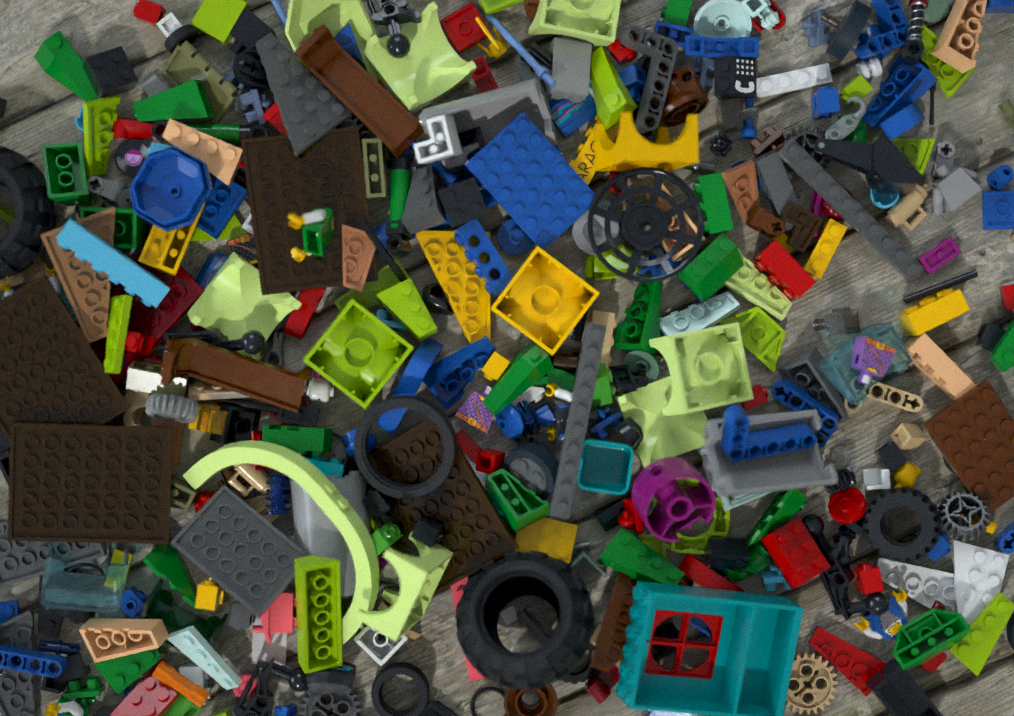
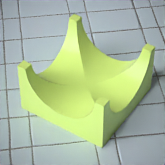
[528,0,621,49]
[363,2,477,115]
[187,251,302,360]
[649,322,754,416]
[615,375,708,469]
[355,530,453,641]

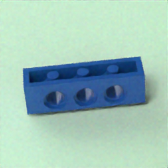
[453,218,513,296]

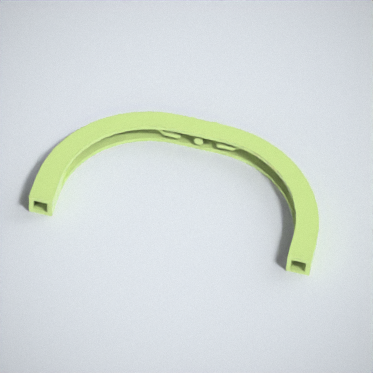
[183,440,380,645]

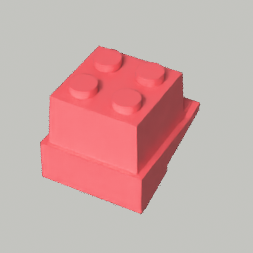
[252,587,297,643]

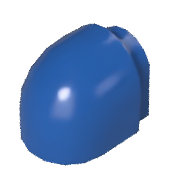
[987,165,1014,191]
[533,401,554,427]

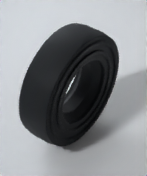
[164,24,198,54]

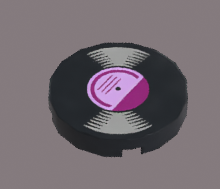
[114,139,149,177]

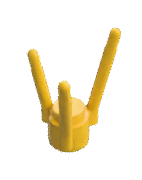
[475,17,508,60]

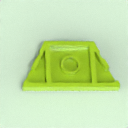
[718,306,786,372]

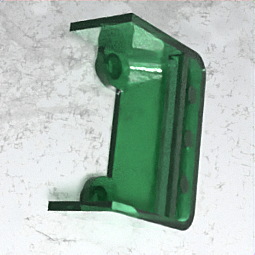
[141,578,229,649]

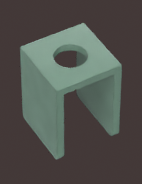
[568,549,608,593]

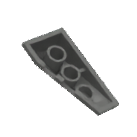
[777,346,849,425]

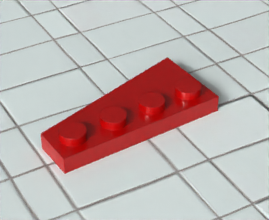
[808,625,886,697]

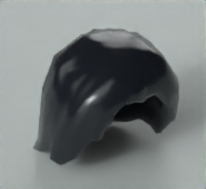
[421,283,454,316]

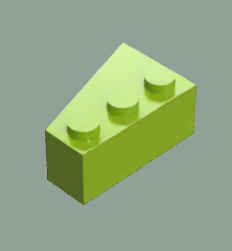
[376,278,437,342]

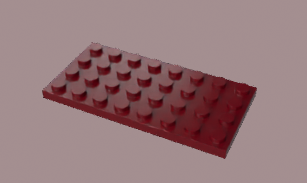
[76,251,204,386]

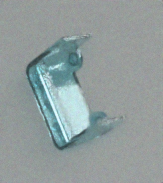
[40,542,129,613]

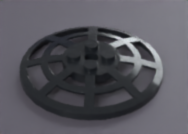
[587,167,704,283]

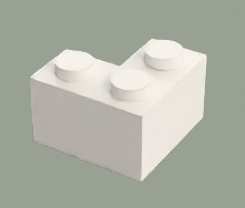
[413,115,462,164]

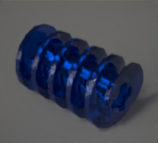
[265,476,290,515]

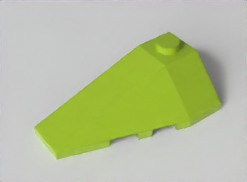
[590,46,637,130]

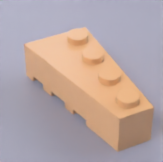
[899,333,976,401]
[79,618,169,663]

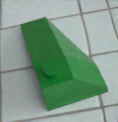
[34,30,98,101]
[612,275,661,355]
[482,343,554,416]
[746,489,807,548]
[142,540,204,613]

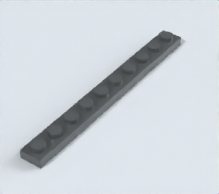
[777,138,925,283]
[549,322,607,519]

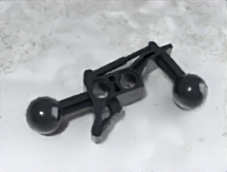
[366,0,422,59]
[157,328,266,355]
[802,514,890,620]
[233,657,308,716]

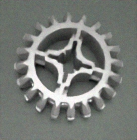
[145,393,199,424]

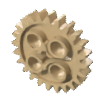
[785,651,838,715]

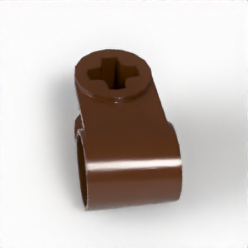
[746,206,785,238]

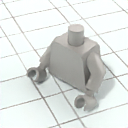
[931,163,984,222]

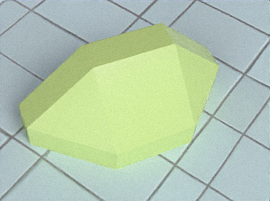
[285,0,379,83]

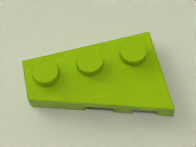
[871,137,936,175]

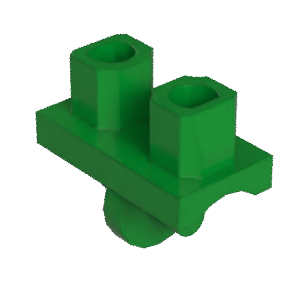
[65,676,105,709]

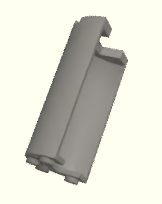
[419,78,558,172]
[702,409,838,497]
[290,471,371,597]

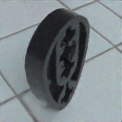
[232,49,271,90]

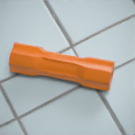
[152,661,211,708]

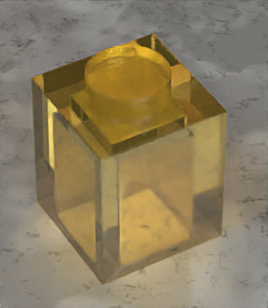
[196,404,227,435]

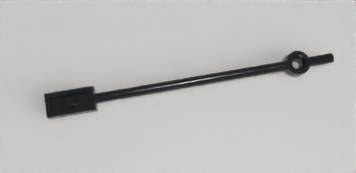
[118,377,320,427]

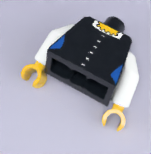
[545,383,598,441]

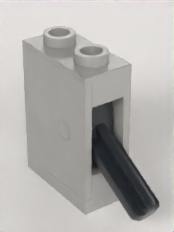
[527,37,592,103]

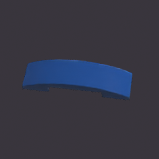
[685,35,759,58]

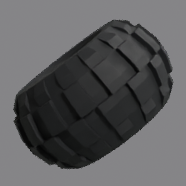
[0,146,56,280]
[455,551,594,690]

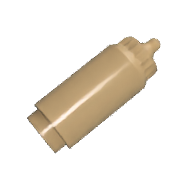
[885,184,928,232]
[228,463,275,497]

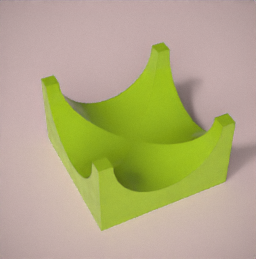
[303,296,414,409]

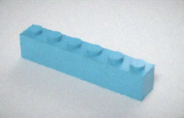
[56,217,170,308]

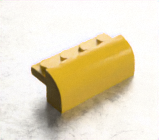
[138,192,205,276]

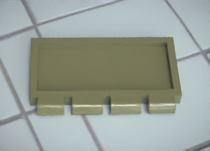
[161,40,238,124]

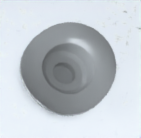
[572,207,619,255]

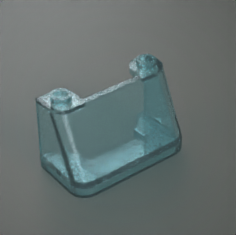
[817,322,913,405]

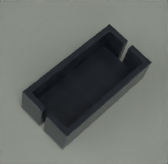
[864,658,943,716]

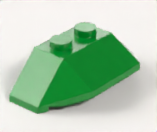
[892,608,972,671]

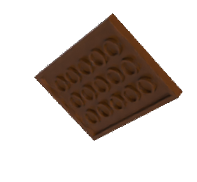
[923,379,1014,513]

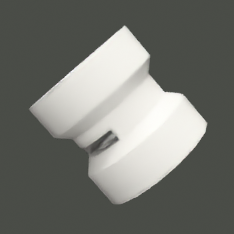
[856,57,882,80]

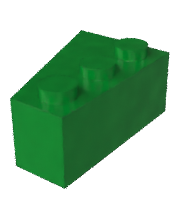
[988,320,1014,373]

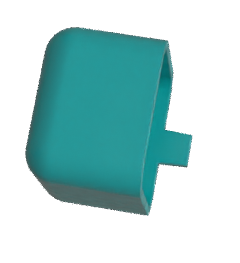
[576,438,634,495]

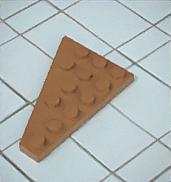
[40,206,116,343]

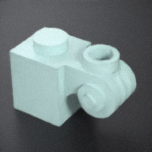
[741,0,780,30]

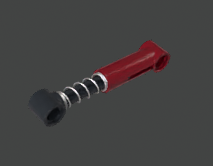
[902,0,929,65]

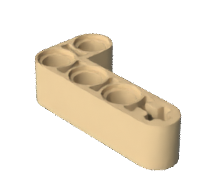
[842,376,923,412]

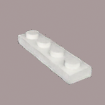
[756,63,833,99]

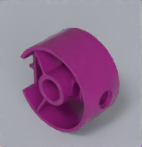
[632,457,716,542]

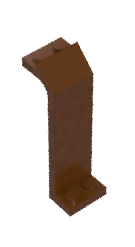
[295,24,424,158]
[160,338,313,413]

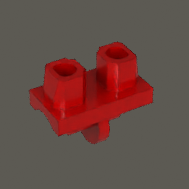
[618,497,646,535]

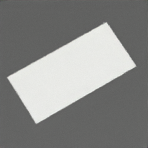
[251,617,287,666]

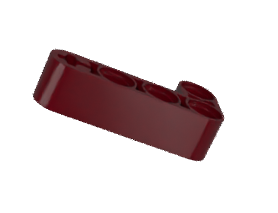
[585,647,652,704]

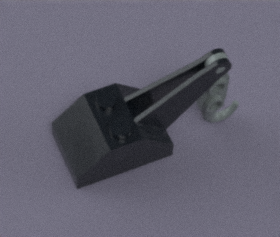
[813,96,924,195]

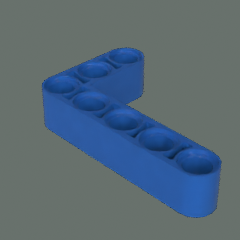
[855,0,909,59]
[377,337,444,435]
[721,404,817,462]
[0,644,68,678]

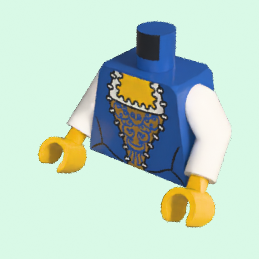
[854,587,909,640]

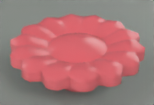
[233,674,258,698]

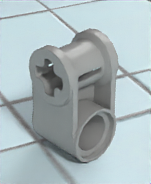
[930,141,955,178]
[87,176,127,202]

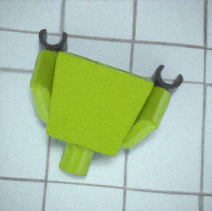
[584,243,641,288]

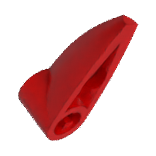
[112,117,166,139]

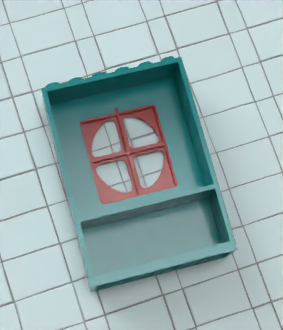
[615,581,804,716]

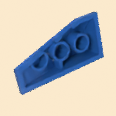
[862,54,937,129]
[423,336,496,410]

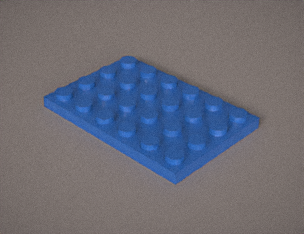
[464,112,600,250]

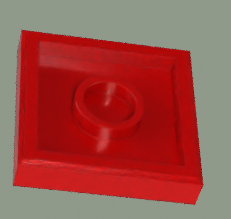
[439,2,492,54]

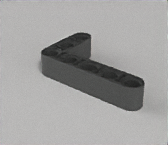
[620,26,678,134]

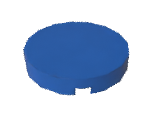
[498,218,534,256]

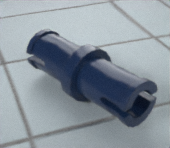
[516,400,540,435]
[38,640,80,655]

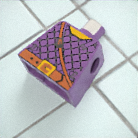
[851,336,897,385]
[455,385,494,434]

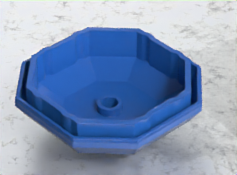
[129,146,213,232]

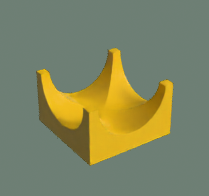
[594,112,699,172]
[490,246,600,356]

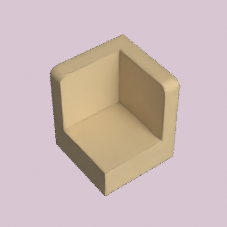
[890,423,926,451]

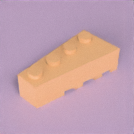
[931,0,987,74]
[162,119,243,187]

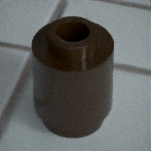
[553,352,579,372]

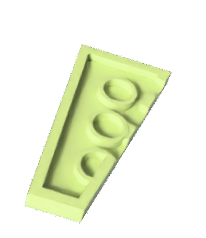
[723,249,792,321]

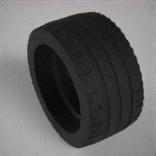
[371,662,430,716]

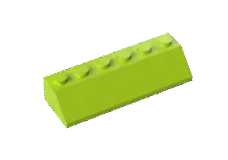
[294,555,342,674]

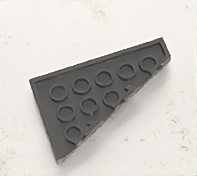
[256,32,351,156]

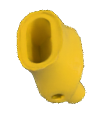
[893,461,922,488]

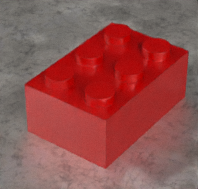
[753,240,816,300]
[761,517,830,590]

